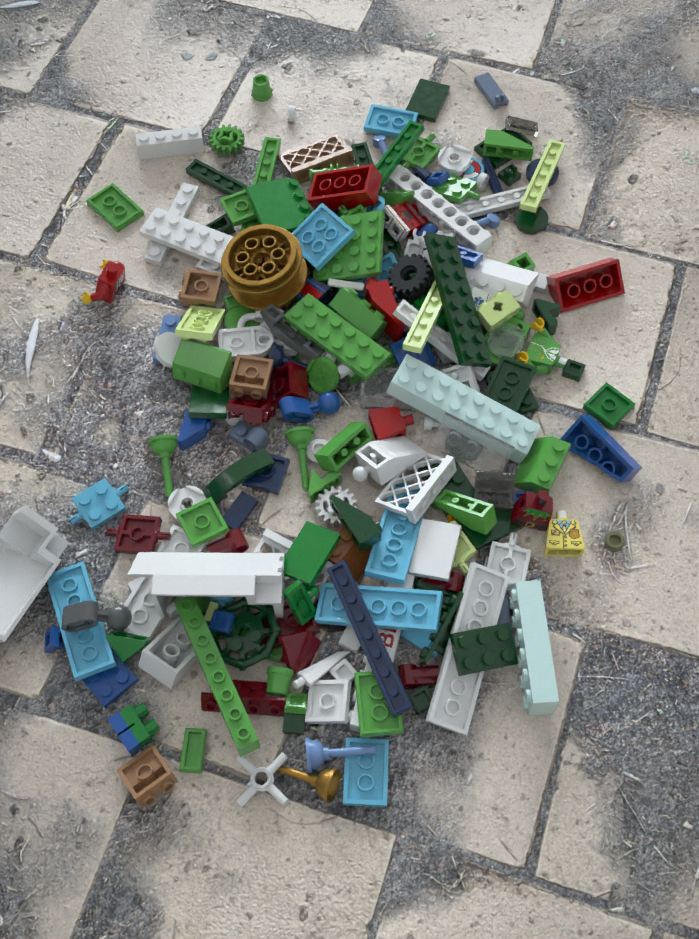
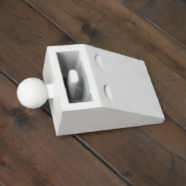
[353,436,427,486]

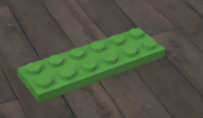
[284,293,391,381]

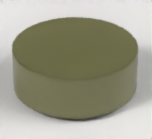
[604,531,625,552]

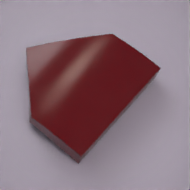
[278,630,322,675]

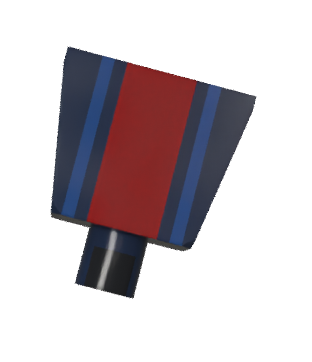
[294,277,334,306]

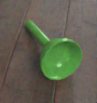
[284,426,315,490]
[148,435,178,498]

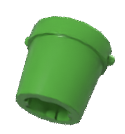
[251,74,273,102]
[266,666,294,697]

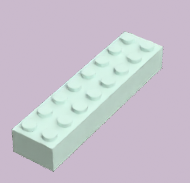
[386,354,541,464]

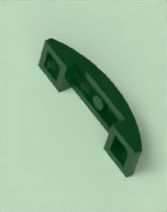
[203,448,276,505]

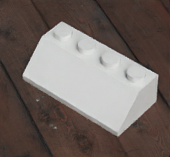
[135,126,204,160]
[464,258,539,307]

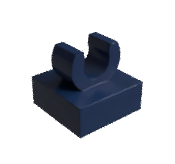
[413,166,432,185]

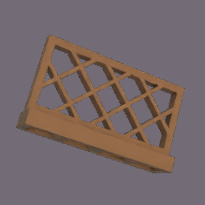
[278,134,354,184]

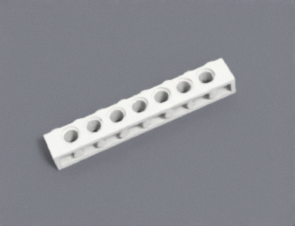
[386,165,492,253]

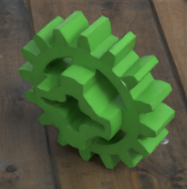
[209,124,245,156]

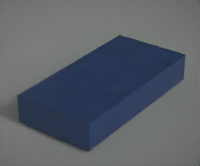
[223,491,258,530]

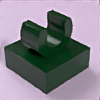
[497,163,521,187]

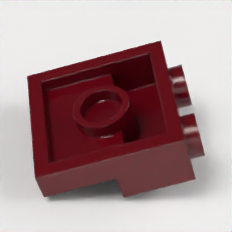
[226,395,276,426]

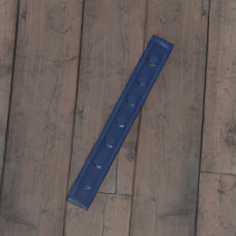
[327,560,413,718]

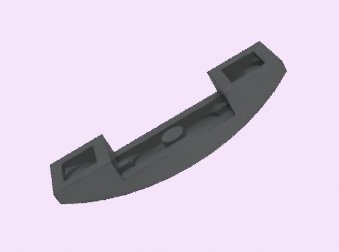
[260,304,326,359]

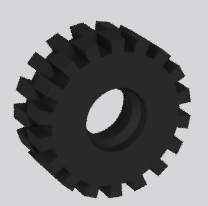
[387,254,435,302]

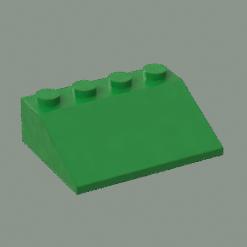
[245,178,312,233]

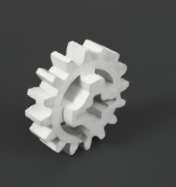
[315,486,357,527]

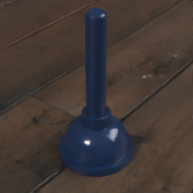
[268,342,308,371]

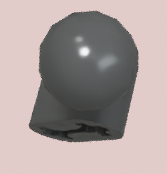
[61,601,132,632]

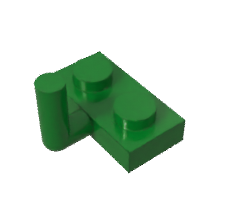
[282,580,319,626]

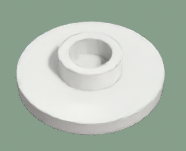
[306,439,328,464]

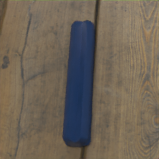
[481,157,503,194]

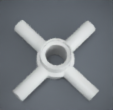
[236,752,289,807]

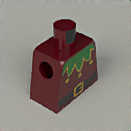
[510,490,553,532]

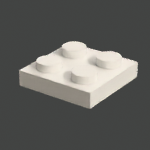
[305,679,352,724]

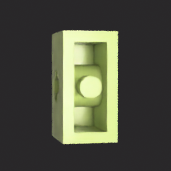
[477,290,520,333]

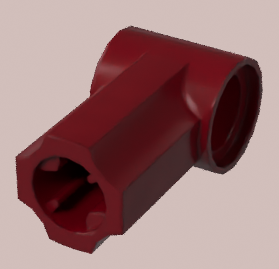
[206,528,249,553]
[424,571,465,594]
[398,663,440,690]

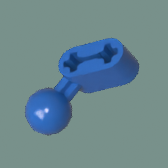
[279,392,341,423]

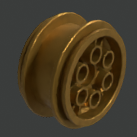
[221,224,308,310]

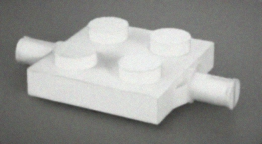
[486,533,531,597]

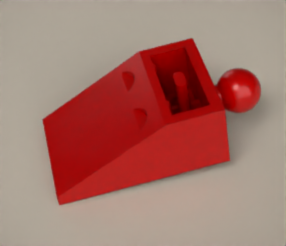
[364,277,405,342]

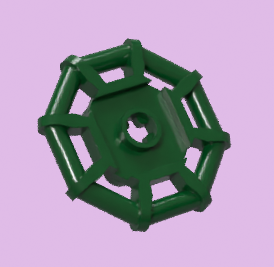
[210,597,282,671]

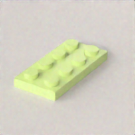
[175,305,226,342]

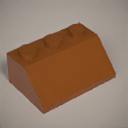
[328,526,373,582]

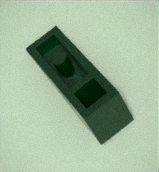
[329,495,382,552]

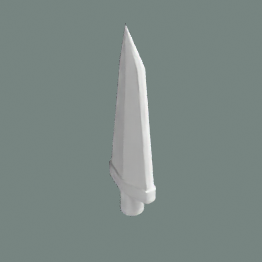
[292,651,351,689]

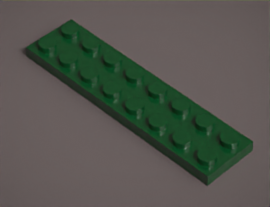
[423,232,492,368]

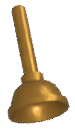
[276,765,341,803]

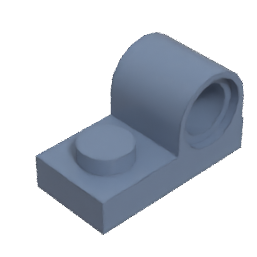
[228,421,270,452]

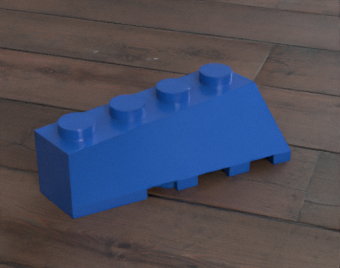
[560,415,642,482]

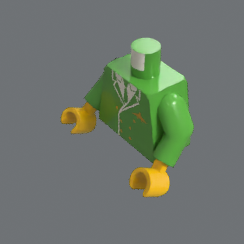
[516,317,568,375]

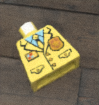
[544,510,585,557]

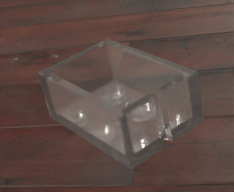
[360,367,416,412]

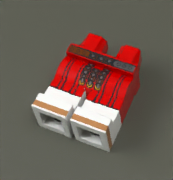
[383,201,428,242]

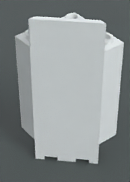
[0,505,69,643]
[128,552,285,618]

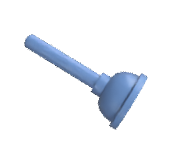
[305,738,377,773]

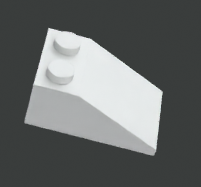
[138,617,197,689]

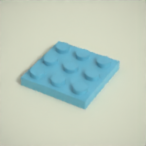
[292,203,356,271]

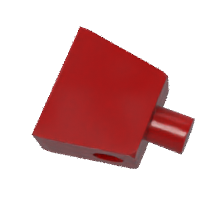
[368,406,414,441]

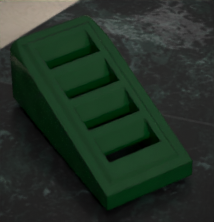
[206,214,236,235]

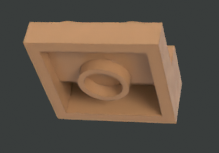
[178,269,223,306]
[229,354,274,400]
[116,744,178,808]

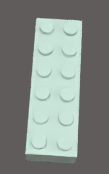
[508,580,559,716]

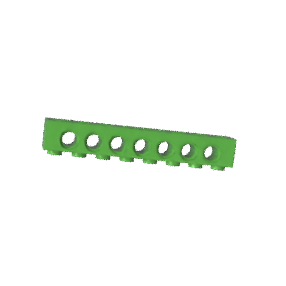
[174,596,260,757]

